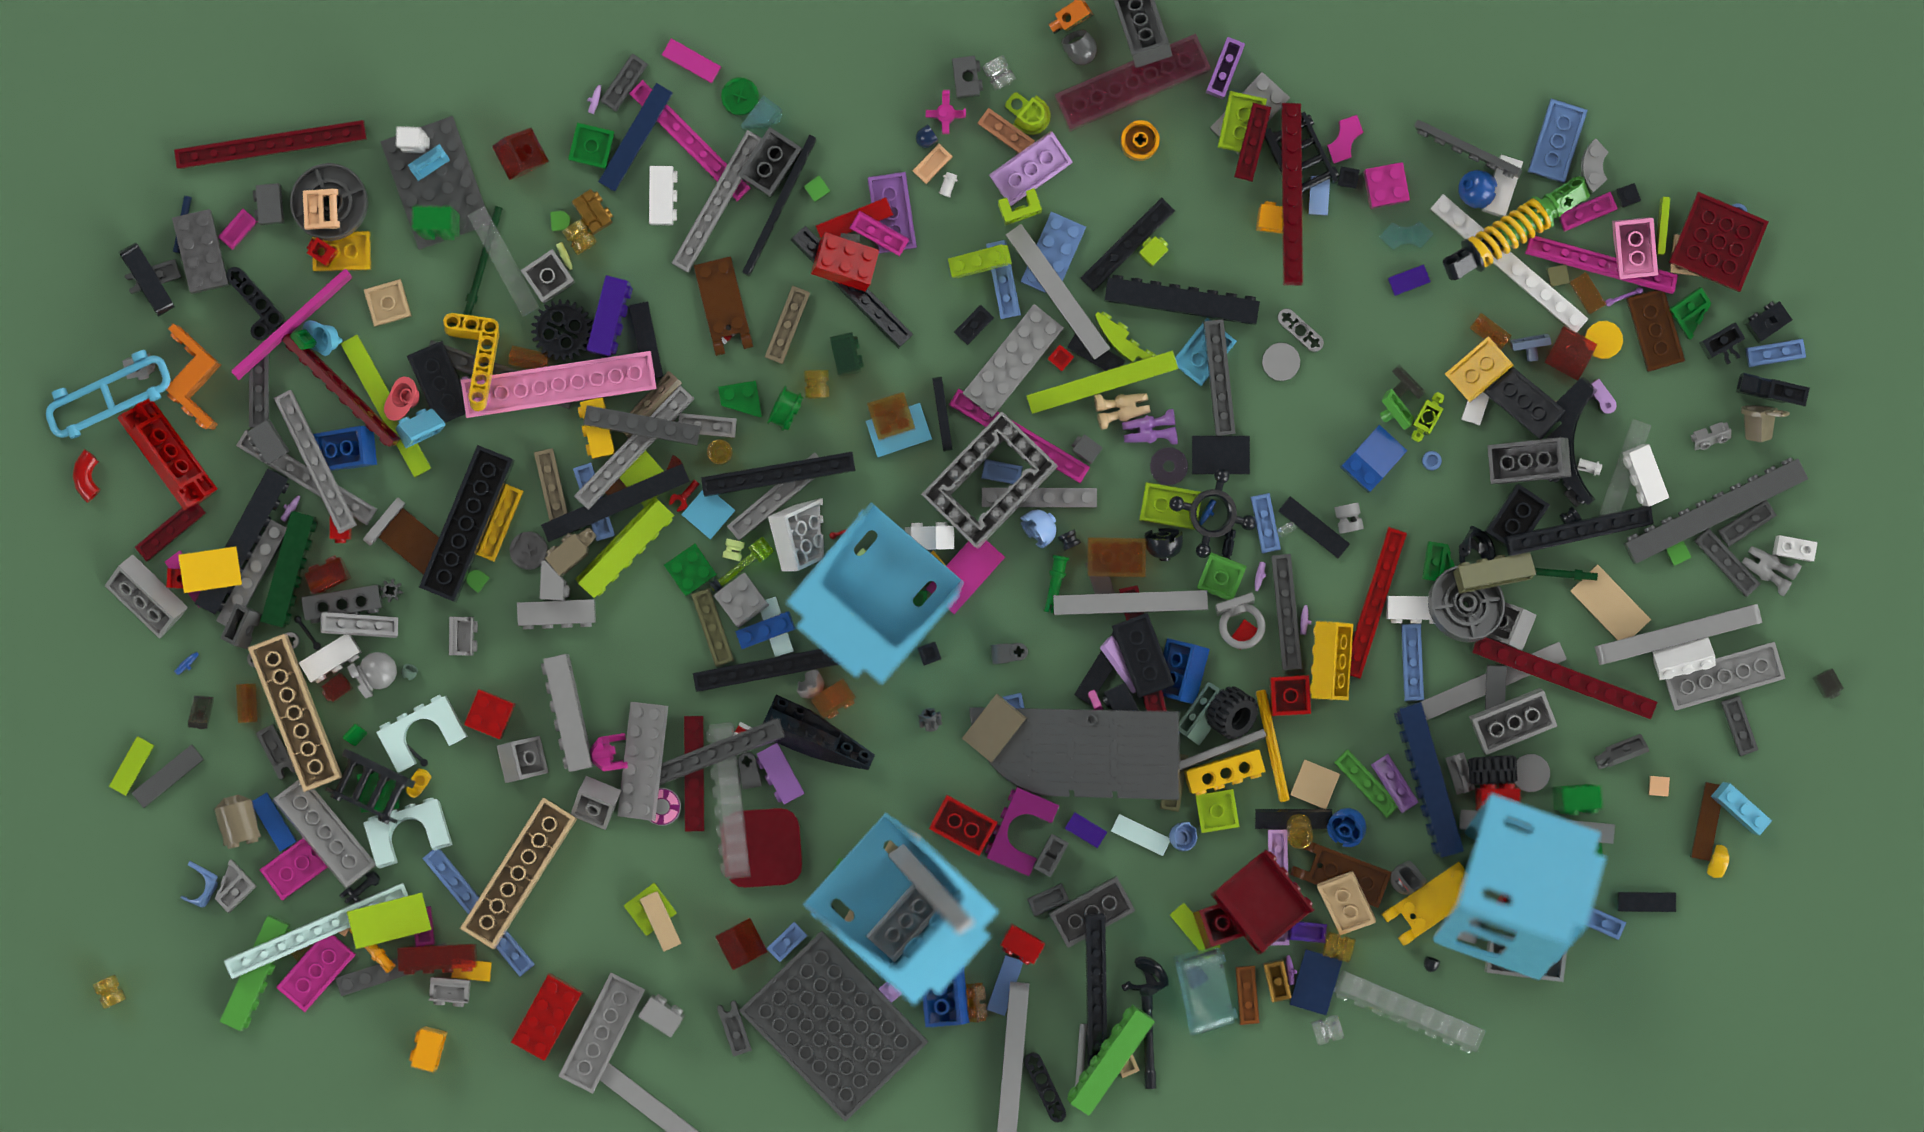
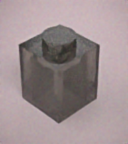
[1813,669,1844,699]

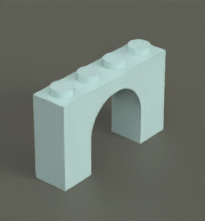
[377,695,468,773]
[364,798,453,869]

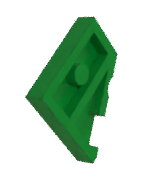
[1669,287,1712,340]
[718,381,762,418]
[1422,541,1455,581]

